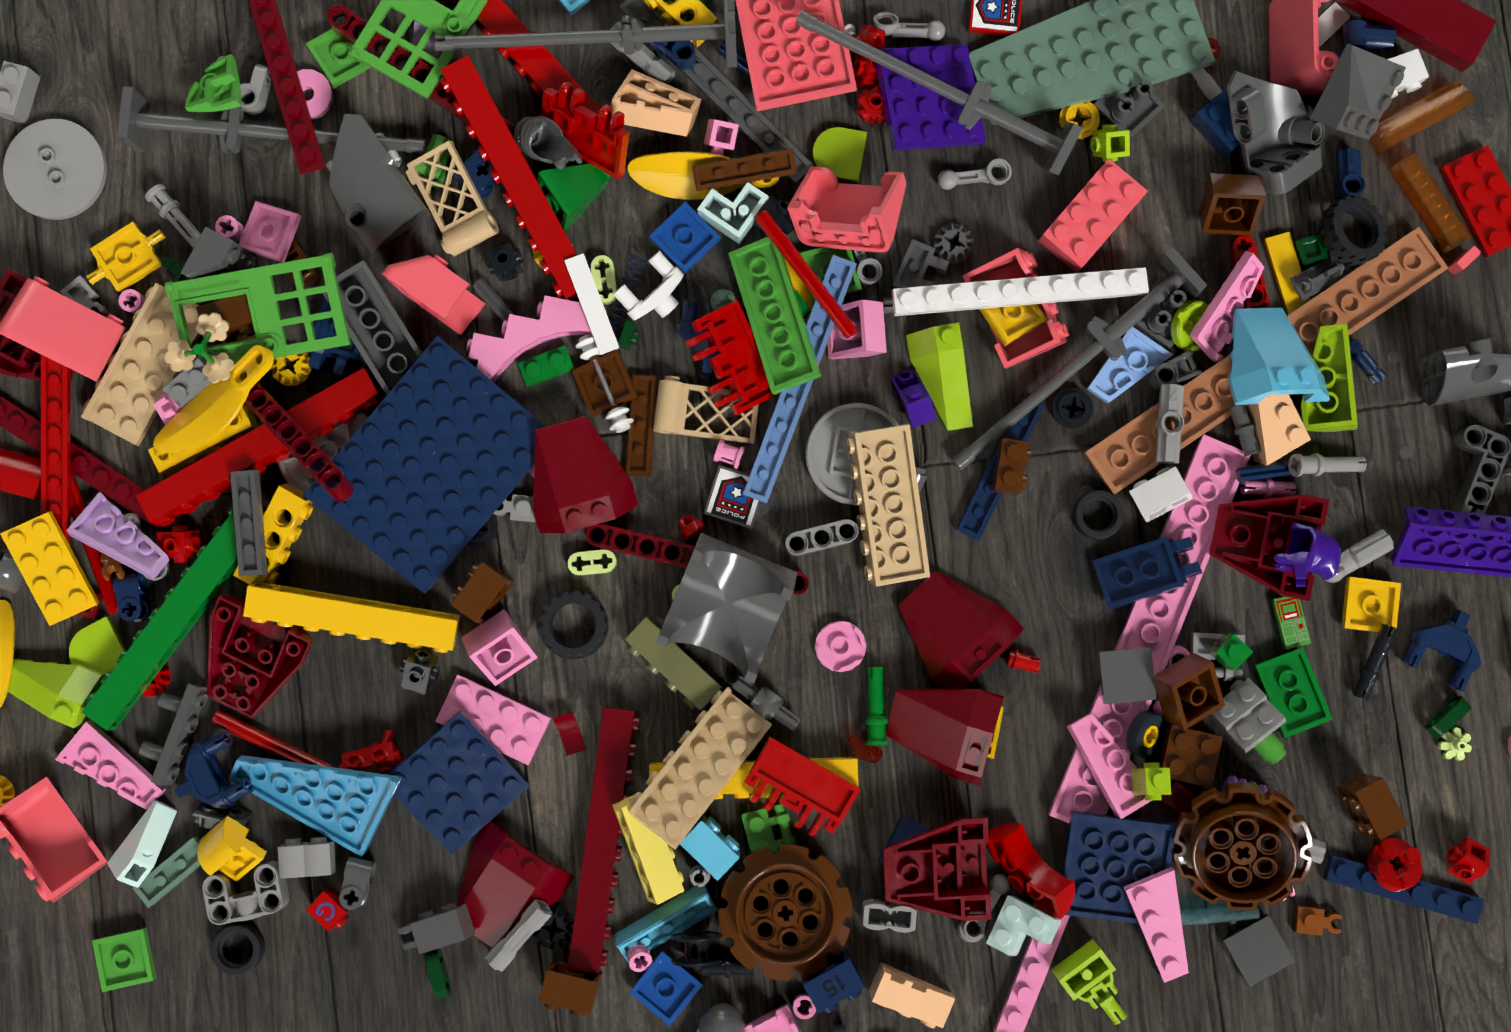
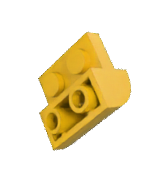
[197,816,267,882]

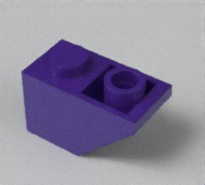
[891,368,936,428]

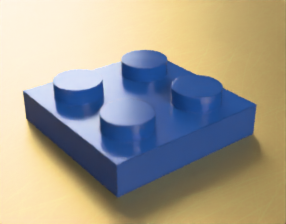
[649,202,721,274]
[629,950,703,1026]

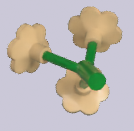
[163,312,235,383]

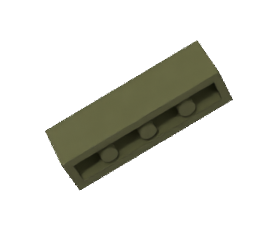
[625,617,722,710]

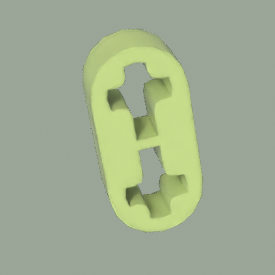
[591,255,617,305]
[568,550,617,576]

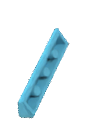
[614,885,718,963]

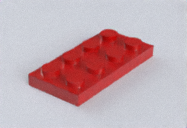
[1439,145,1511,258]

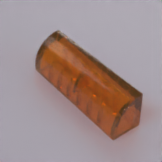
[1369,81,1475,155]
[1389,152,1472,253]

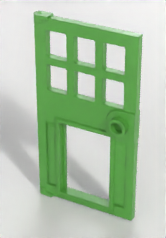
[348,0,488,100]
[165,253,351,364]

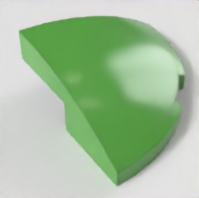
[185,54,241,112]

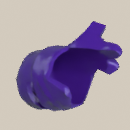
[1274,523,1341,587]

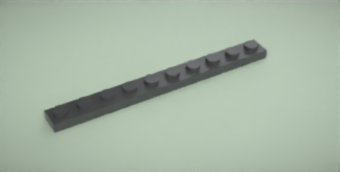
[619,0,814,185]

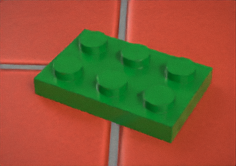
[1253,647,1333,738]

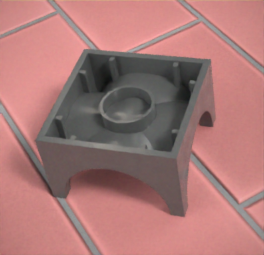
[655,533,797,684]

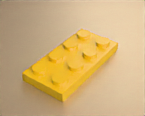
[0,511,100,626]

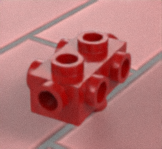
[852,25,885,89]
[339,730,404,774]

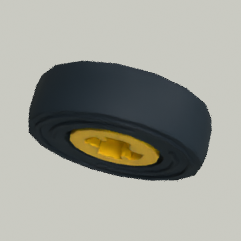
[1126,711,1166,758]

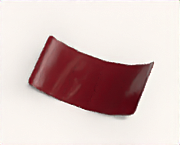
[553,712,586,756]

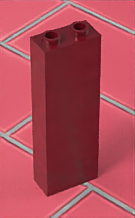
[1333,0,1497,72]

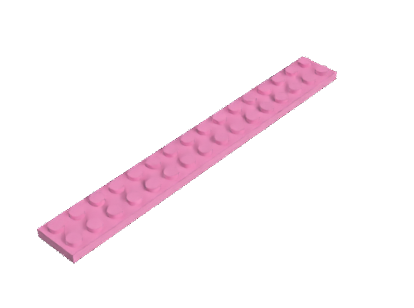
[1048,434,1250,823]

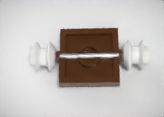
[572,334,639,433]

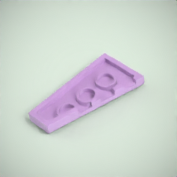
[66,492,169,580]

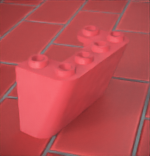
[962,248,1069,368]
[0,777,108,903]

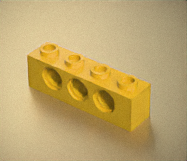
[644,0,718,48]
[148,404,259,476]
[233,483,313,584]

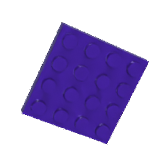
[875,45,986,151]

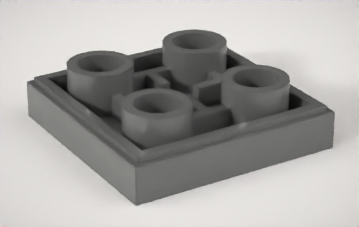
[1097,647,1157,704]
[1222,914,1295,987]

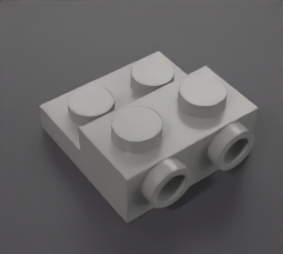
[1210,678,1286,754]

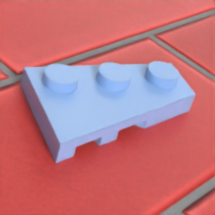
[1087,327,1173,404]

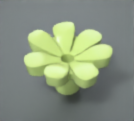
[1438,726,1472,761]

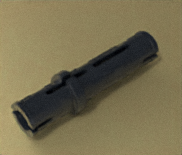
[1352,623,1399,701]

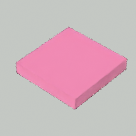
[239,201,302,263]

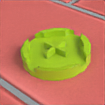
[1171,299,1208,351]

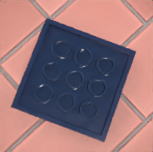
[386,710,530,855]
[1061,811,1177,924]

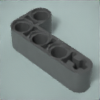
[1452,425,1511,514]

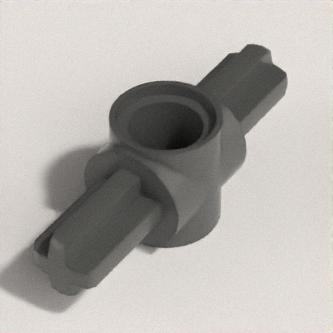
[732,676,801,731]

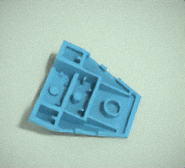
[1228,308,1330,405]

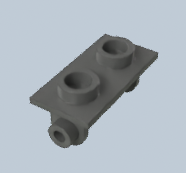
[1290,258,1345,301]
[193,801,253,829]

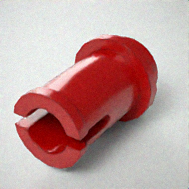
[1006,649,1041,673]

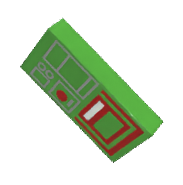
[1271,596,1311,649]

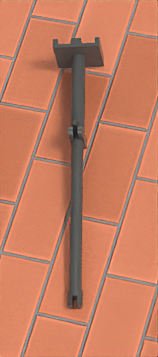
[434,0,737,68]
[795,10,1083,176]
[117,86,427,155]
[952,247,1207,471]

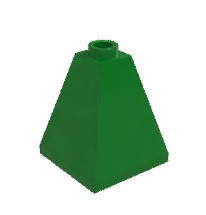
[537,163,610,232]

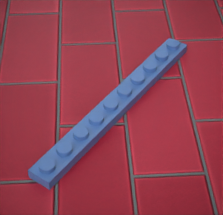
[743,255,857,504]

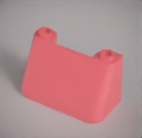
[1268,0,1339,96]
[787,166,906,253]
[0,276,126,382]

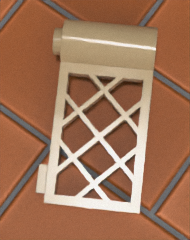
[405,141,499,256]
[653,376,759,444]

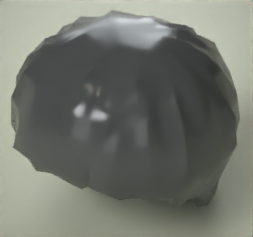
[698,1003,745,1032]

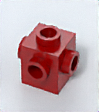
[856,85,886,127]
[157,525,201,563]
[1446,836,1490,884]

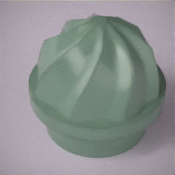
[711,289,736,310]

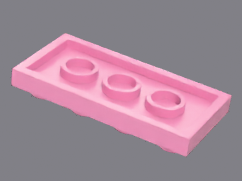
[435,674,551,765]

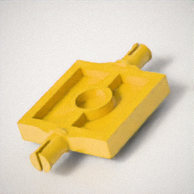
[86,221,166,293]

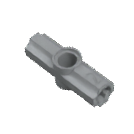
[1155,384,1184,464]

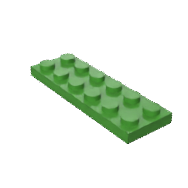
[728,237,822,395]

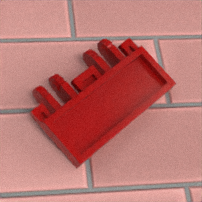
[744,737,861,837]

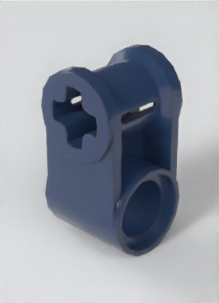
[649,22,697,70]
[113,572,151,622]

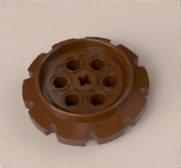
[1173,783,1313,910]
[718,843,852,981]

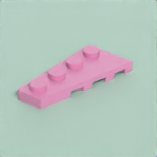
[1189,251,1264,363]
[1067,714,1150,819]
[55,720,167,810]
[1123,867,1189,983]

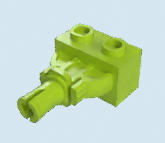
[1051,939,1127,1025]

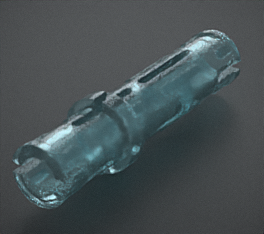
[1180,905,1260,927]

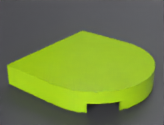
[813,127,867,183]
[69,616,126,676]

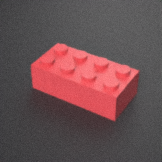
[1038,159,1148,273]

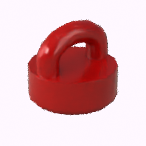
[678,515,706,542]

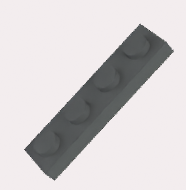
[230,470,268,576]

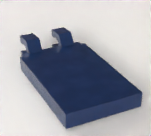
[308,275,361,379]
[1092,536,1202,610]

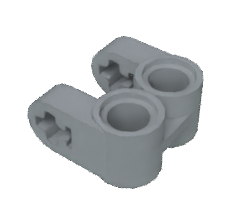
[217,56,272,115]

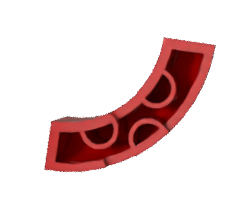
[987,823,1075,919]

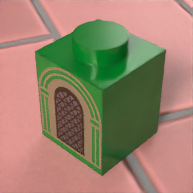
[1208,634,1253,671]

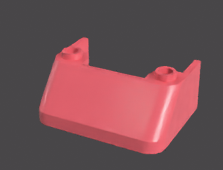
[382,254,485,336]

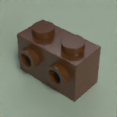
[991,438,1032,496]

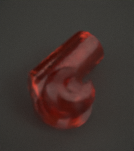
[847,733,883,763]

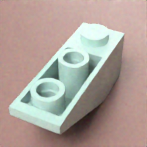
[107,800,177,888]

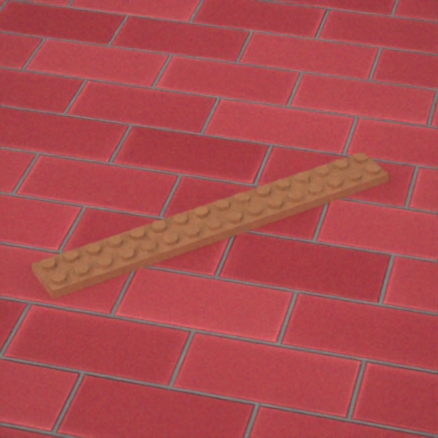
[1083,227,1448,495]

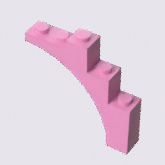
[466,295,607,383]

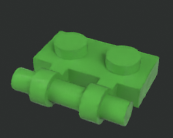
[741,804,797,853]

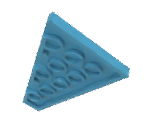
[229,755,401,857]

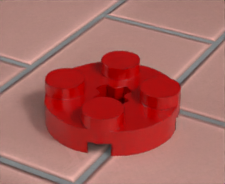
[1367,838,1422,892]

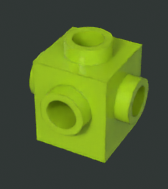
[1090,124,1130,162]

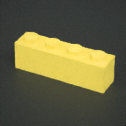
[612,792,684,905]

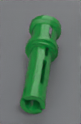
[865,667,889,745]

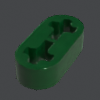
[1425,696,1471,738]
[425,948,451,1000]

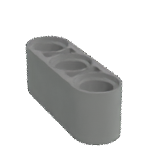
[785,519,859,556]

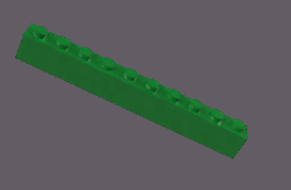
[81,506,238,731]

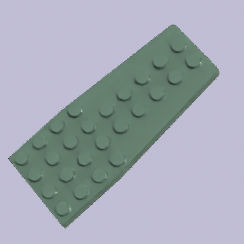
[969,0,1215,125]

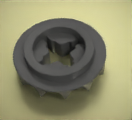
[933,223,974,264]

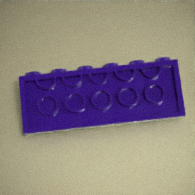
[1391,507,1511,577]

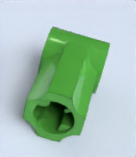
[416,134,455,189]

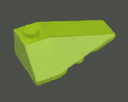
[906,323,973,431]
[1301,323,1358,432]
[8,659,104,728]

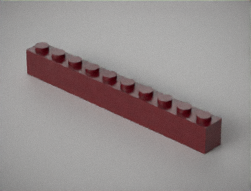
[568,706,640,973]

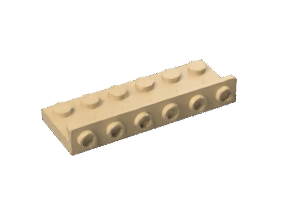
[81,283,201,446]
[846,424,930,587]
[629,687,772,850]

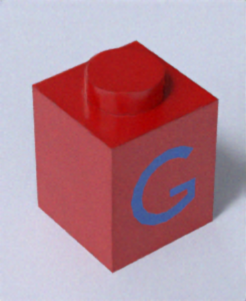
[306,887,350,932]

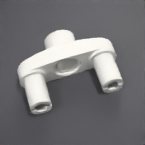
[613,251,684,321]

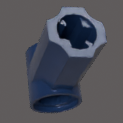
[1342,20,1396,51]
[1334,148,1365,200]

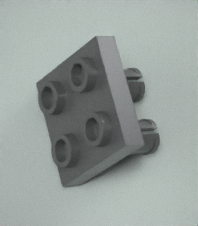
[1094,80,1166,139]
[1134,278,1189,350]

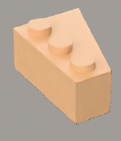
[611,69,701,137]
[1246,394,1311,465]
[869,962,955,1028]

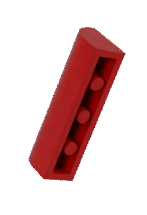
[0,447,41,500]

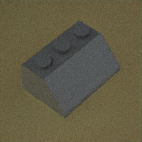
[181,227,256,279]

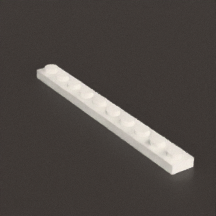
[892,267,1149,316]

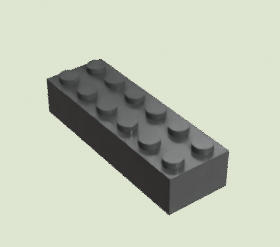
[319,260,423,395]

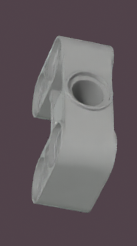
[202,861,289,925]

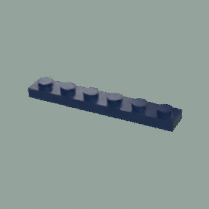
[1323,854,1484,924]

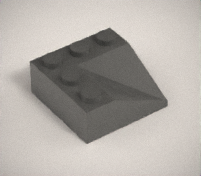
[1310,43,1406,140]

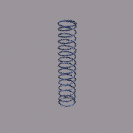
[609,254,648,345]

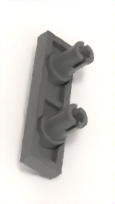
[139,684,208,786]

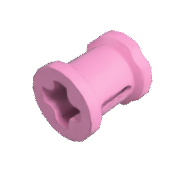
[215,215,244,242]
[714,440,745,469]

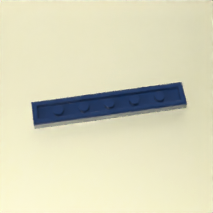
[955,393,1045,541]

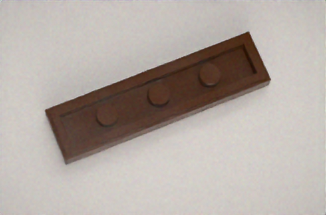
[692,148,797,192]
[625,374,658,478]

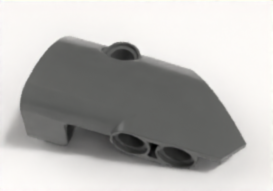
[1227,71,1325,195]
[329,114,432,258]
[1418,339,1511,406]

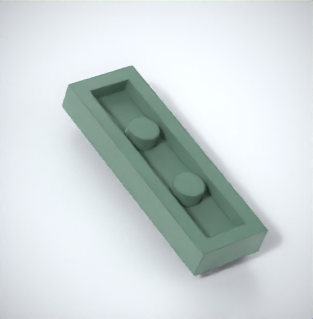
[132,836,201,908]

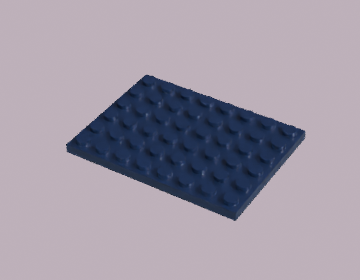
[303,336,545,594]

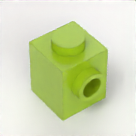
[1132,763,1171,801]

